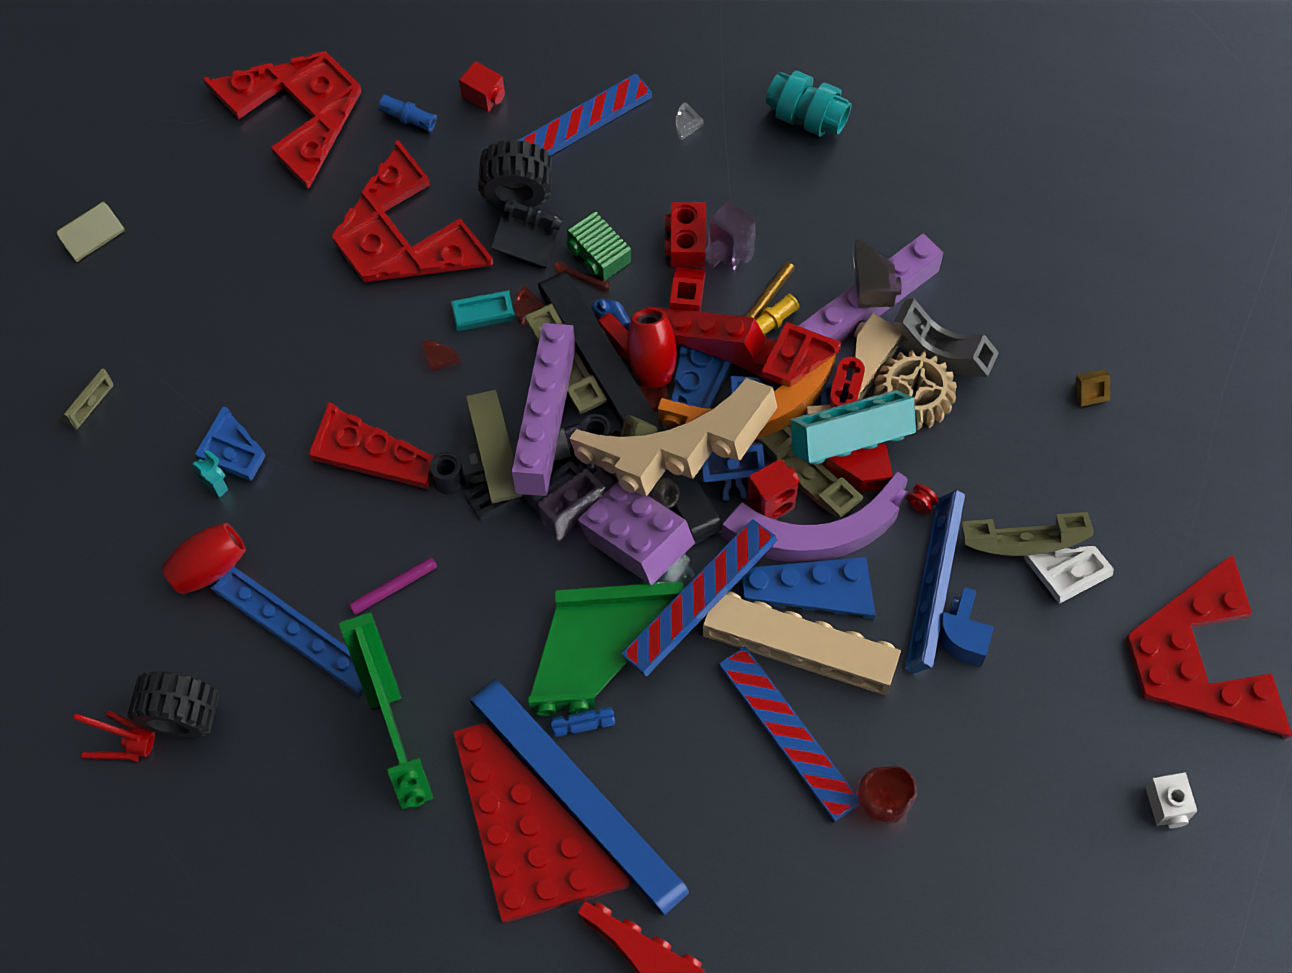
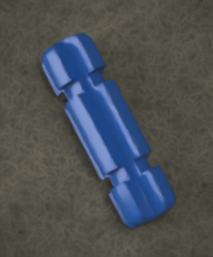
[550,707,615,737]

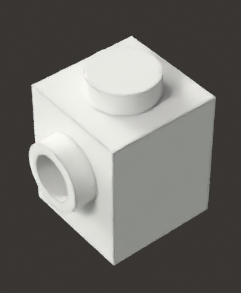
[1145,772,1197,828]

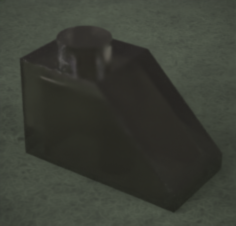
[853,240,902,308]

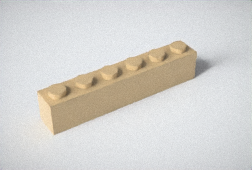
[703,592,901,696]

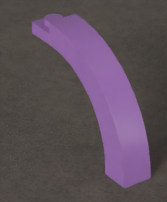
[722,472,908,563]

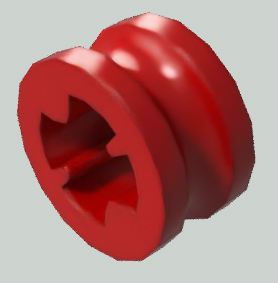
[906,484,938,514]

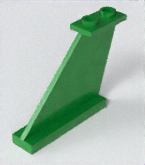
[528,581,684,716]
[339,612,434,810]

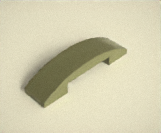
[525,304,607,414]
[466,390,522,503]
[757,426,863,518]
[961,512,1094,556]

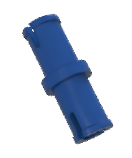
[378,94,437,132]

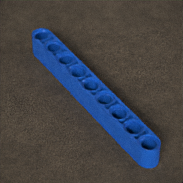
[469,679,689,916]

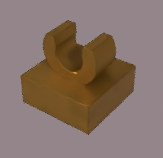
[1076,369,1110,407]

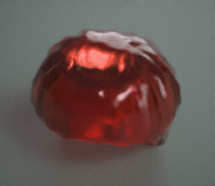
[857,765,917,824]

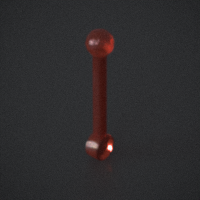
[555,261,611,292]

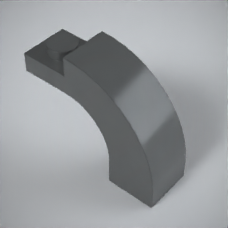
[893,298,999,377]

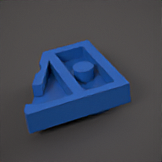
[195,406,266,481]

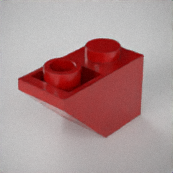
[670,267,706,312]
[822,443,893,494]

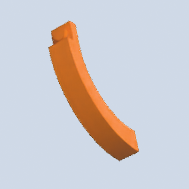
[658,354,836,440]

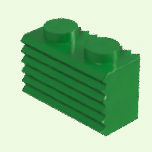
[566,211,631,281]

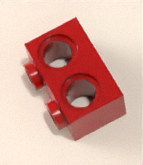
[665,202,706,268]
[747,458,799,520]

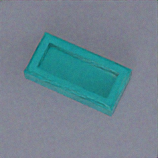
[451,290,515,332]

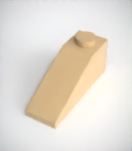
[852,313,903,401]

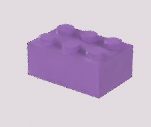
[578,481,695,586]

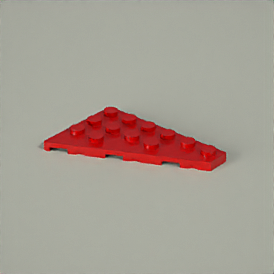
[454,723,630,924]

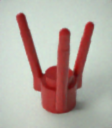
[73,710,155,762]

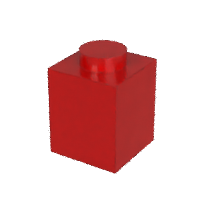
[459,61,505,112]

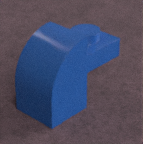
[939,587,994,667]

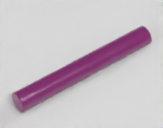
[349,557,437,615]

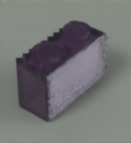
[538,469,606,540]

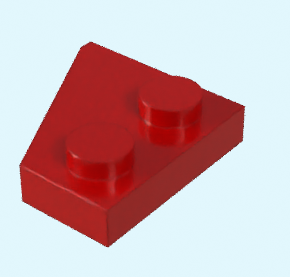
[762,322,841,387]

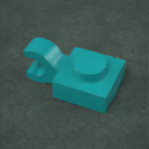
[192,450,228,498]

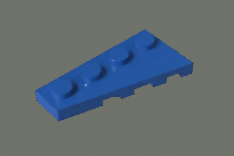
[666,345,733,430]
[741,557,876,620]

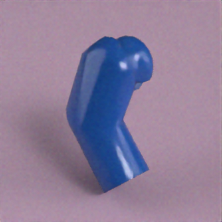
[592,298,631,331]

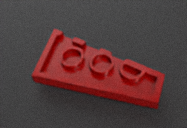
[308,402,434,489]

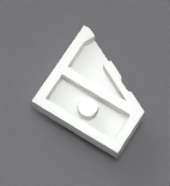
[1024,546,1114,604]

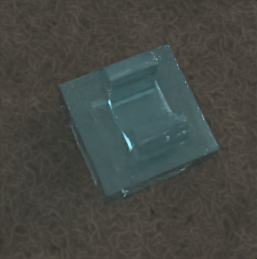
[655,554,695,589]

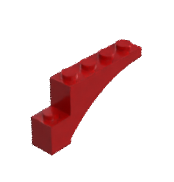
[648,306,782,385]
[578,901,705,973]

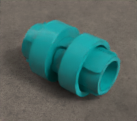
[765,70,852,137]

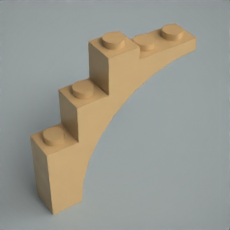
[570,378,778,496]

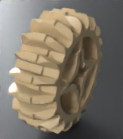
[874,350,957,430]

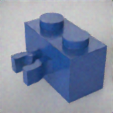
[698,441,765,501]

